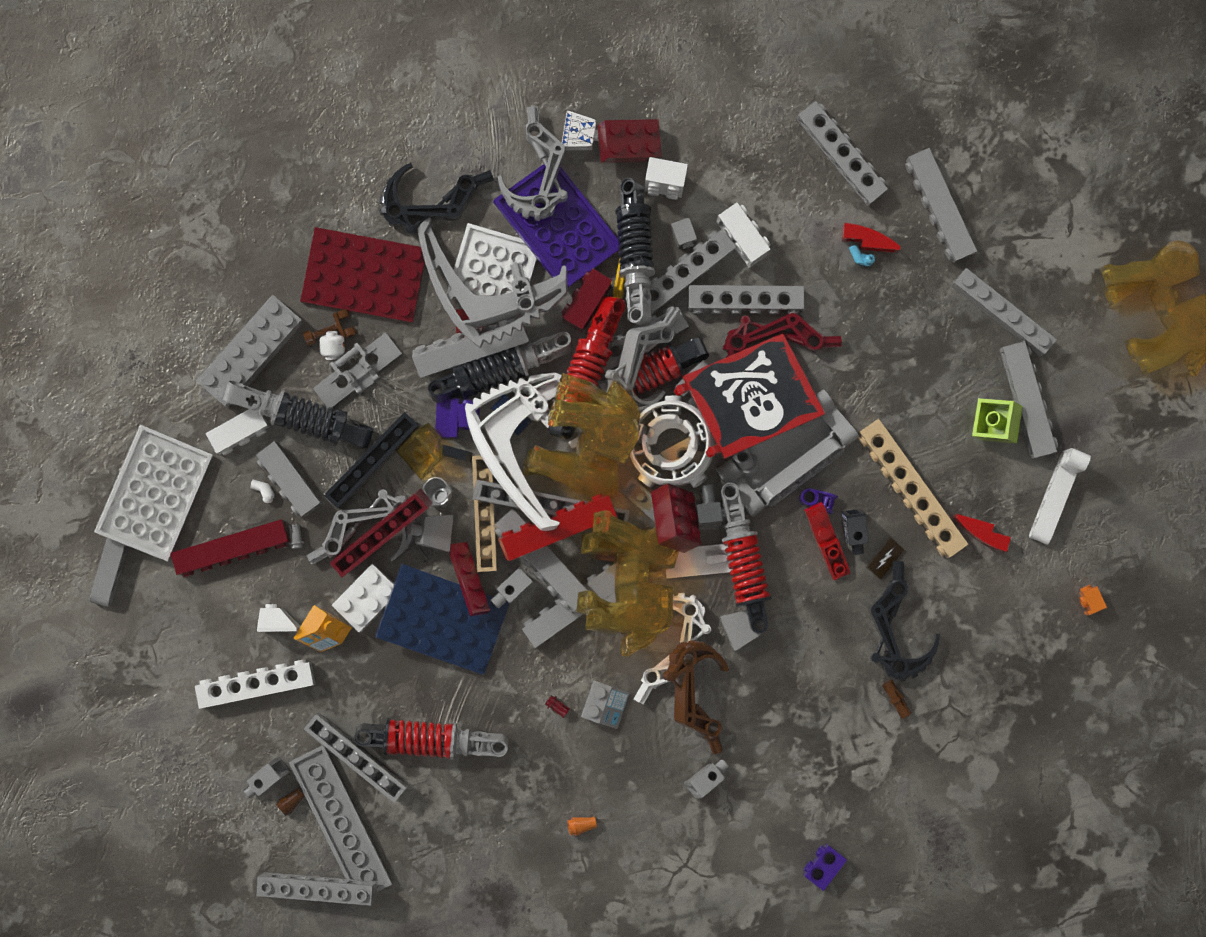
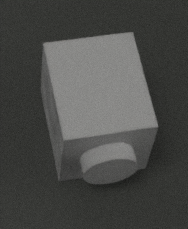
[671,218,697,249]

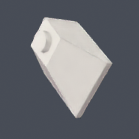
[257,604,301,632]

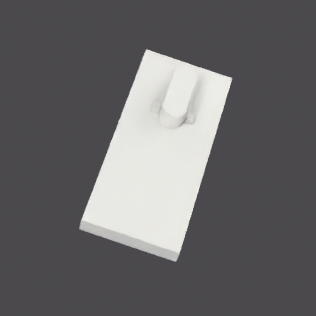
[664,544,733,579]

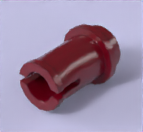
[545,695,570,718]

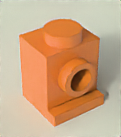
[1079,584,1107,615]

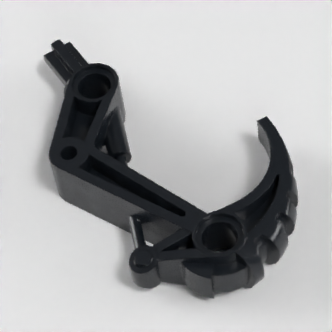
[379,163,494,235]
[869,561,940,682]

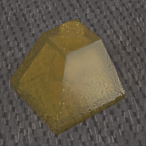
[397,423,442,480]

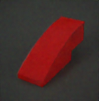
[842,223,901,253]
[953,514,1011,552]

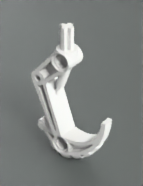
[634,593,711,705]

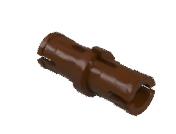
[882,679,912,719]

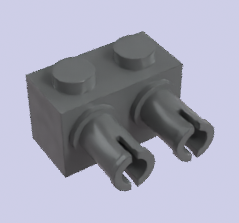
[696,485,725,531]

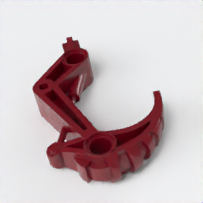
[722,313,842,358]

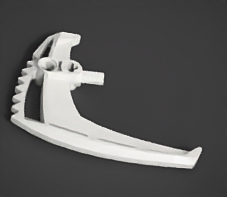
[465,373,565,531]

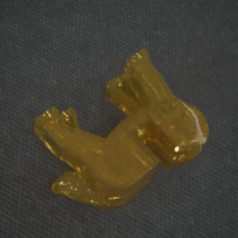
[1100,241,1206,377]
[522,373,640,502]
[577,510,679,657]

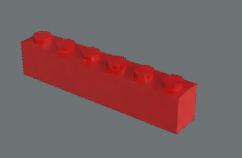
[498,493,617,561]

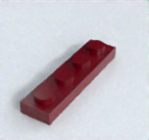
[449,542,490,617]

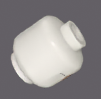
[319,331,345,360]

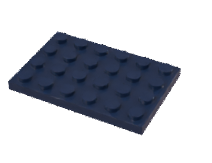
[375,564,509,675]

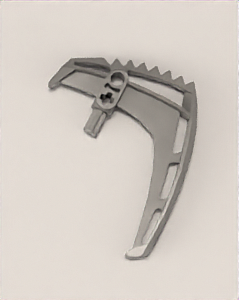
[417,217,568,348]

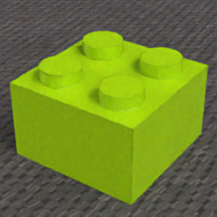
[972,398,1023,444]

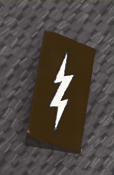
[865,537,904,580]

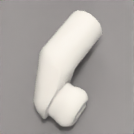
[250,480,274,504]

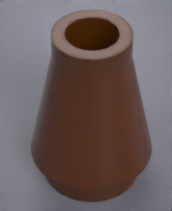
[276,788,305,816]

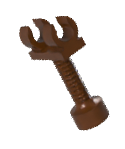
[302,309,357,346]

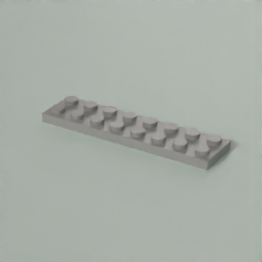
[289,745,393,892]

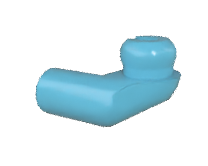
[849,244,875,267]

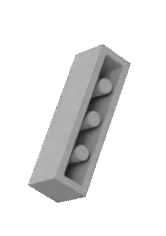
[256,441,322,517]

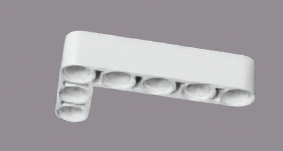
[1029,448,1091,545]

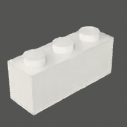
[205,409,270,456]

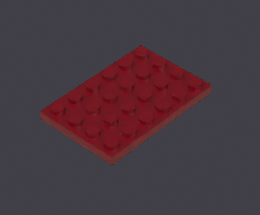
[300,227,425,323]

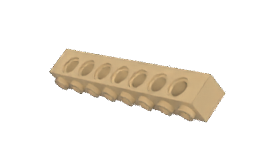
[858,418,968,558]

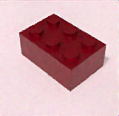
[597,119,662,163]
[562,269,613,334]
[651,483,701,553]

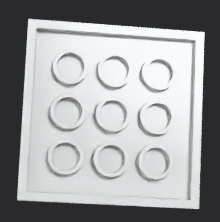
[446,223,537,300]

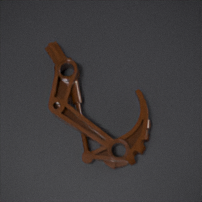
[663,640,729,755]

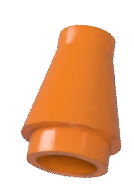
[567,817,597,836]

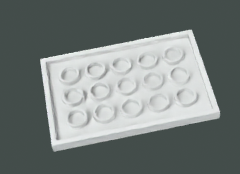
[94,425,212,561]

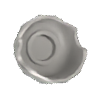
[422,477,452,508]

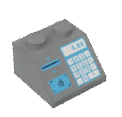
[581,680,630,729]

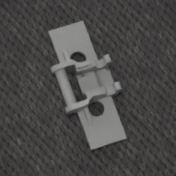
[313,332,402,407]

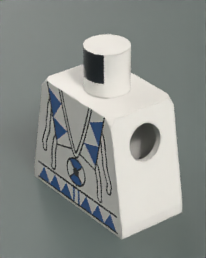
[562,111,599,150]

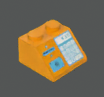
[294,605,352,652]

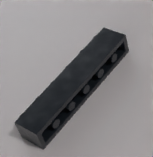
[324,412,420,509]

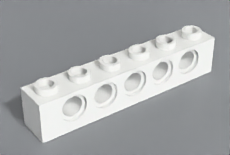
[195,659,316,709]

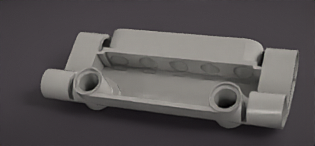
[716,389,859,517]

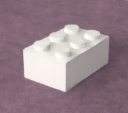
[644,157,688,200]
[716,203,771,268]
[332,564,394,632]

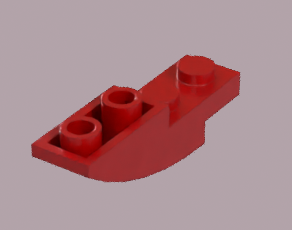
[804,502,851,581]

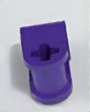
[799,488,838,515]

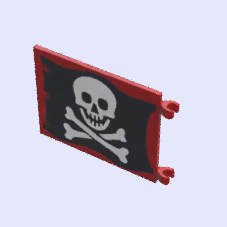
[674,333,825,459]

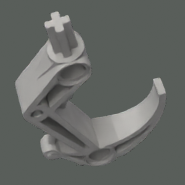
[498,105,568,221]
[605,307,680,414]
[306,489,417,565]

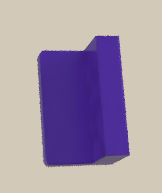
[435,398,460,438]

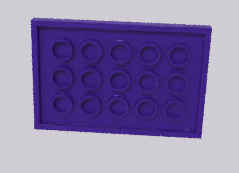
[493,161,619,288]

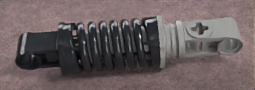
[615,178,655,327]
[428,331,573,403]
[223,380,374,448]

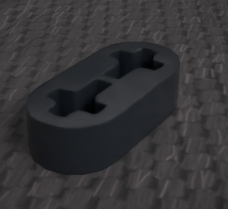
[436,443,473,462]

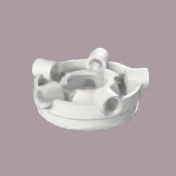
[625,395,715,488]

